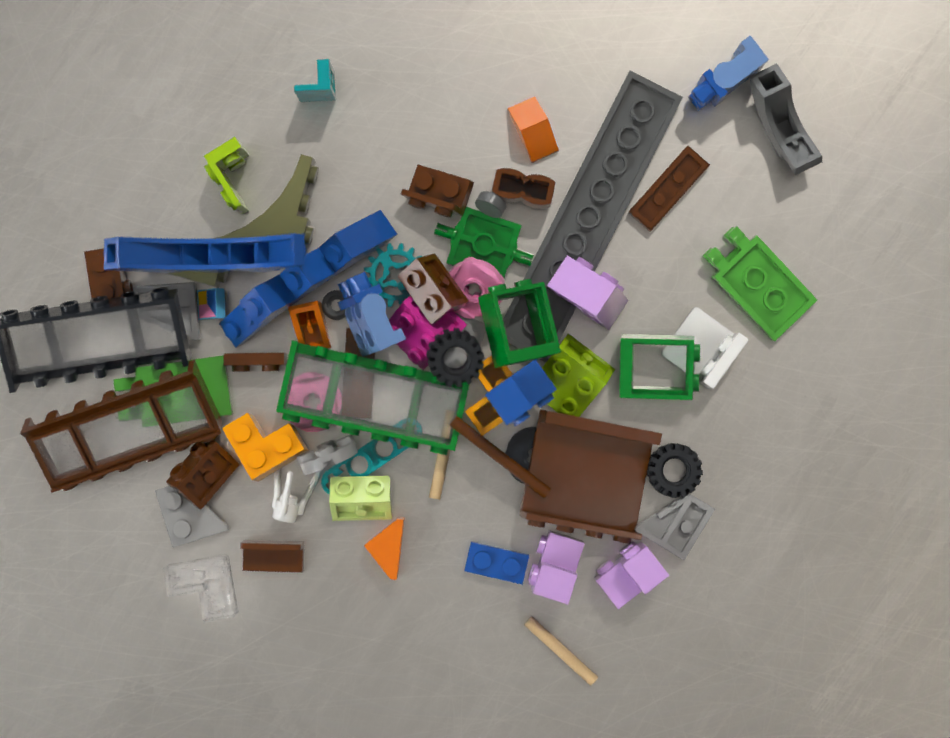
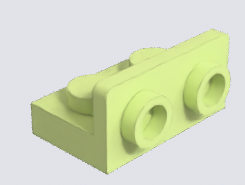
[329,476,392,521]

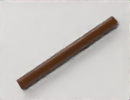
[449,415,551,498]

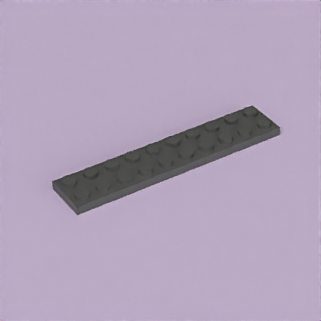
[503,70,683,362]

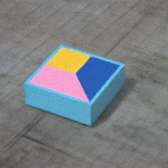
[197,288,226,320]

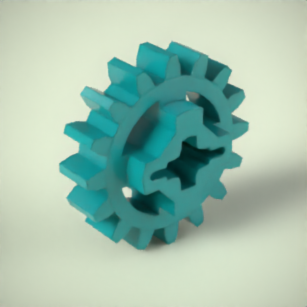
[364,243,422,308]

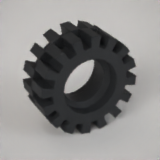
[427,328,484,387]
[647,443,703,498]

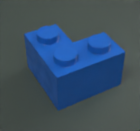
[485,359,557,427]

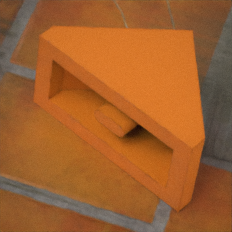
[508,96,559,163]
[288,300,331,348]
[364,517,405,580]

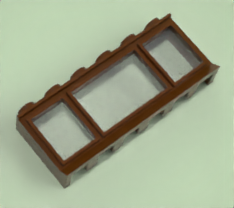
[20,360,222,493]

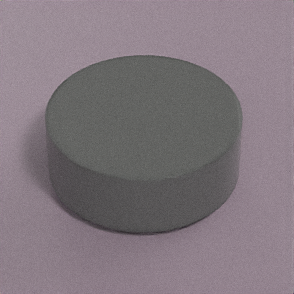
[475,191,506,218]

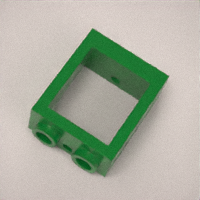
[478,279,561,368]
[620,334,700,400]

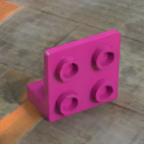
[389,295,467,370]

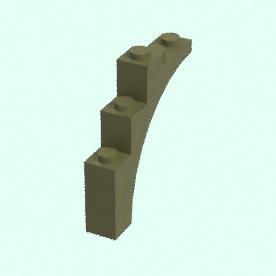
[166,154,319,288]

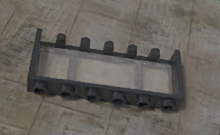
[0,287,192,393]

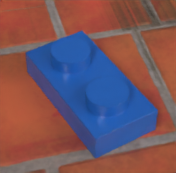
[464,541,529,585]

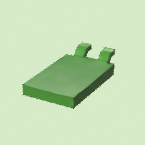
[702,226,817,341]
[113,355,233,427]

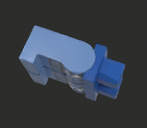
[688,35,769,111]
[337,272,406,357]

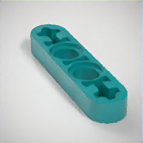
[321,418,422,494]

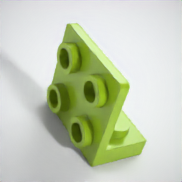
[204,137,249,214]
[542,333,615,417]

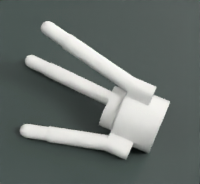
[271,469,324,523]

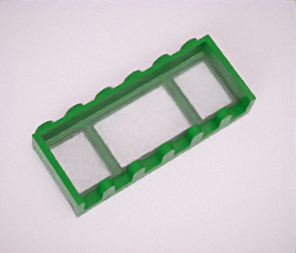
[276,340,470,455]

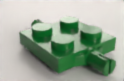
[434,207,534,278]

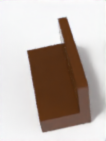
[240,540,304,573]

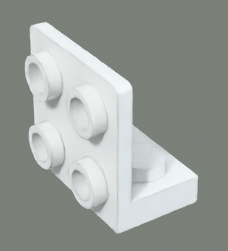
[661,307,749,389]

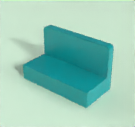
[294,59,336,102]

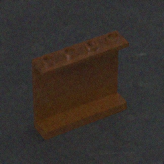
[519,409,662,544]

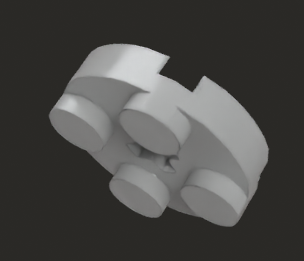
[296,435,358,475]

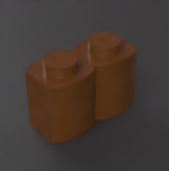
[492,168,556,209]

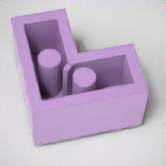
[547,256,629,330]
[528,530,585,604]
[594,541,669,609]

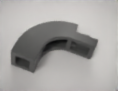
[750,63,822,175]

